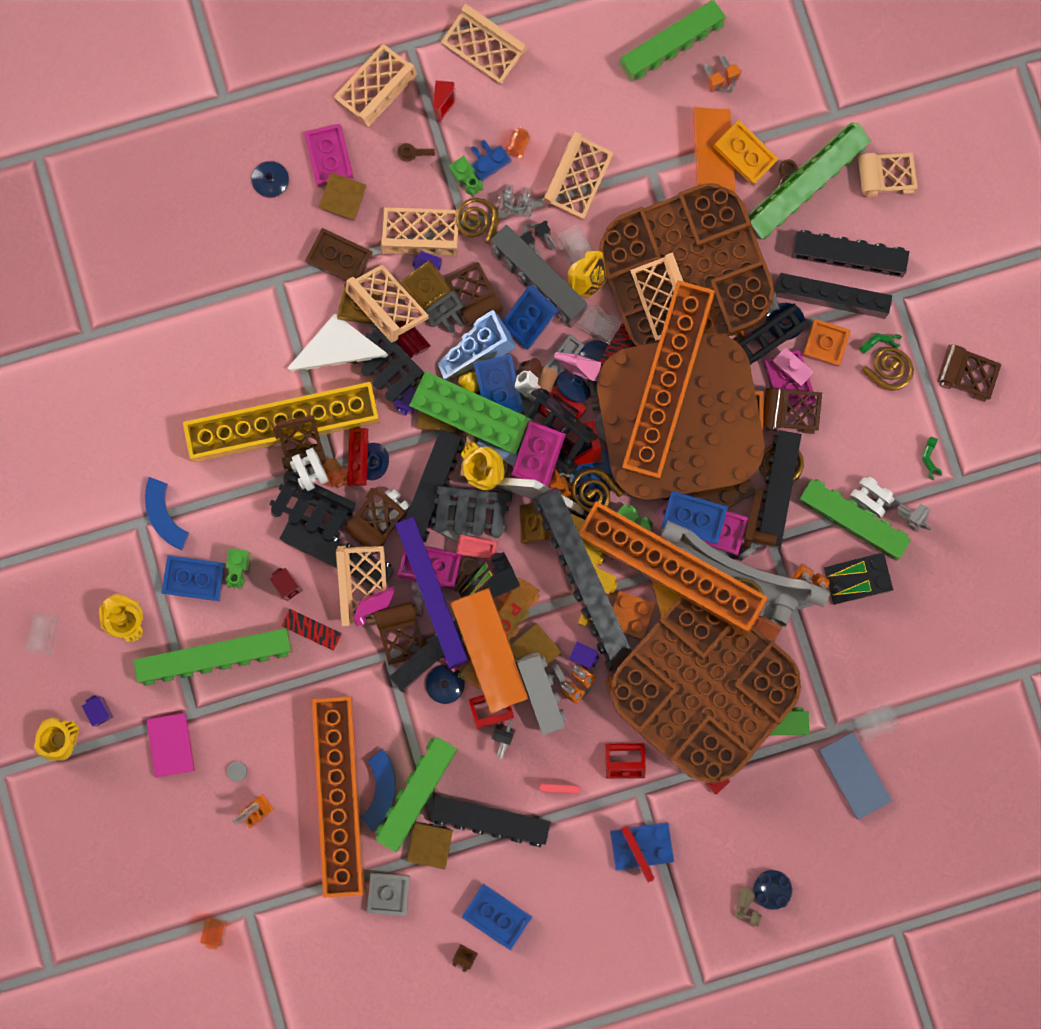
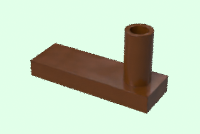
[743,488,777,549]

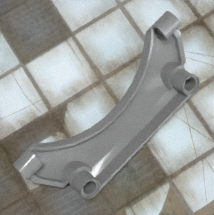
[661,521,830,627]

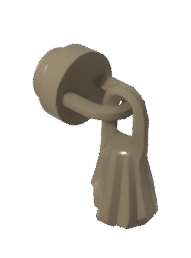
[735,887,762,927]

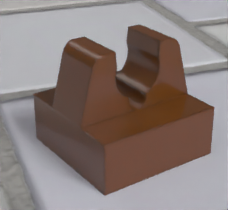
[452,944,478,972]

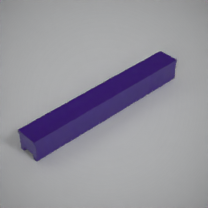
[395,517,469,670]

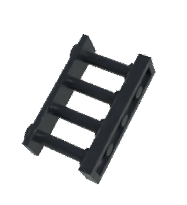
[526,388,599,475]

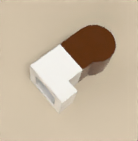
[515,358,542,397]

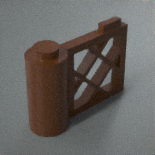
[445,262,503,327]
[937,344,1001,402]
[763,388,823,434]
[273,415,326,472]
[344,487,406,555]
[374,601,427,665]

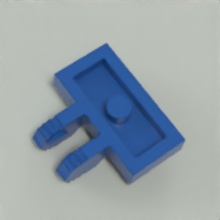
[471,139,511,181]

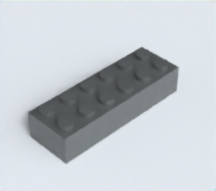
[490,224,588,328]

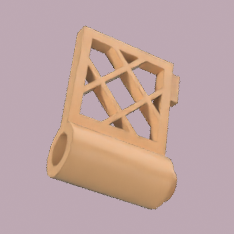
[858,153,918,198]

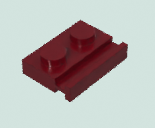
[396,321,431,358]

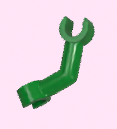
[859,333,902,354]
[922,436,942,480]

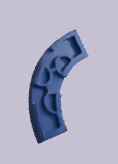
[145,477,189,550]
[361,749,396,832]

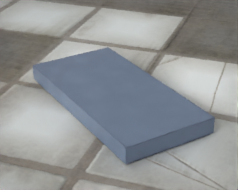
[819,732,892,820]

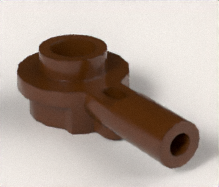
[397,143,435,162]
[776,159,798,189]
[452,557,479,592]

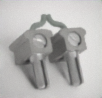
[897,503,931,532]

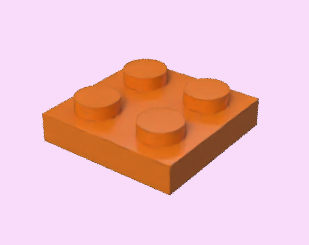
[803,319,851,367]
[613,591,656,640]

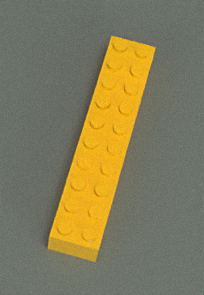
[183,382,380,463]

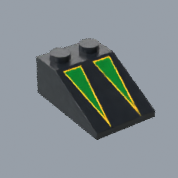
[458,552,520,598]
[824,552,893,605]

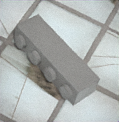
[516,651,566,735]

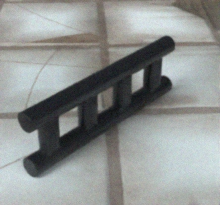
[737,303,809,365]

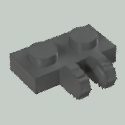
[425,290,465,333]

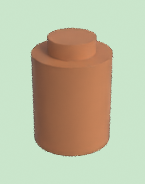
[538,366,558,393]

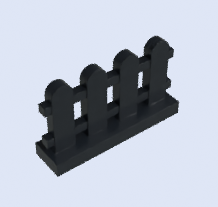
[352,323,424,402]
[269,471,356,542]
[431,484,513,538]

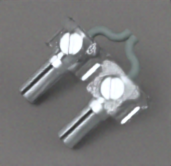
[498,184,533,217]

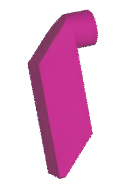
[353,587,395,626]

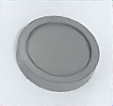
[227,762,247,781]

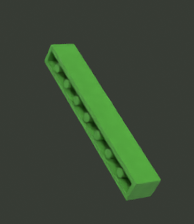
[748,123,871,239]
[133,628,293,686]

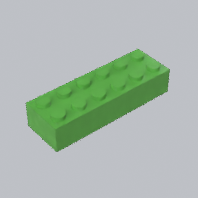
[409,371,532,455]
[375,736,458,852]

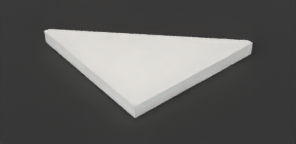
[288,314,388,372]
[495,478,584,515]

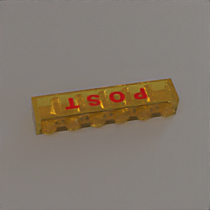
[457,578,540,689]

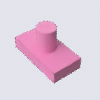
[772,347,814,387]

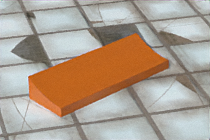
[693,106,735,192]
[451,588,529,714]

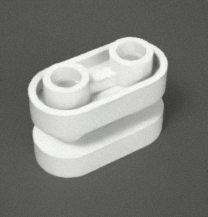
[290,447,329,491]
[850,476,894,518]
[367,489,410,532]

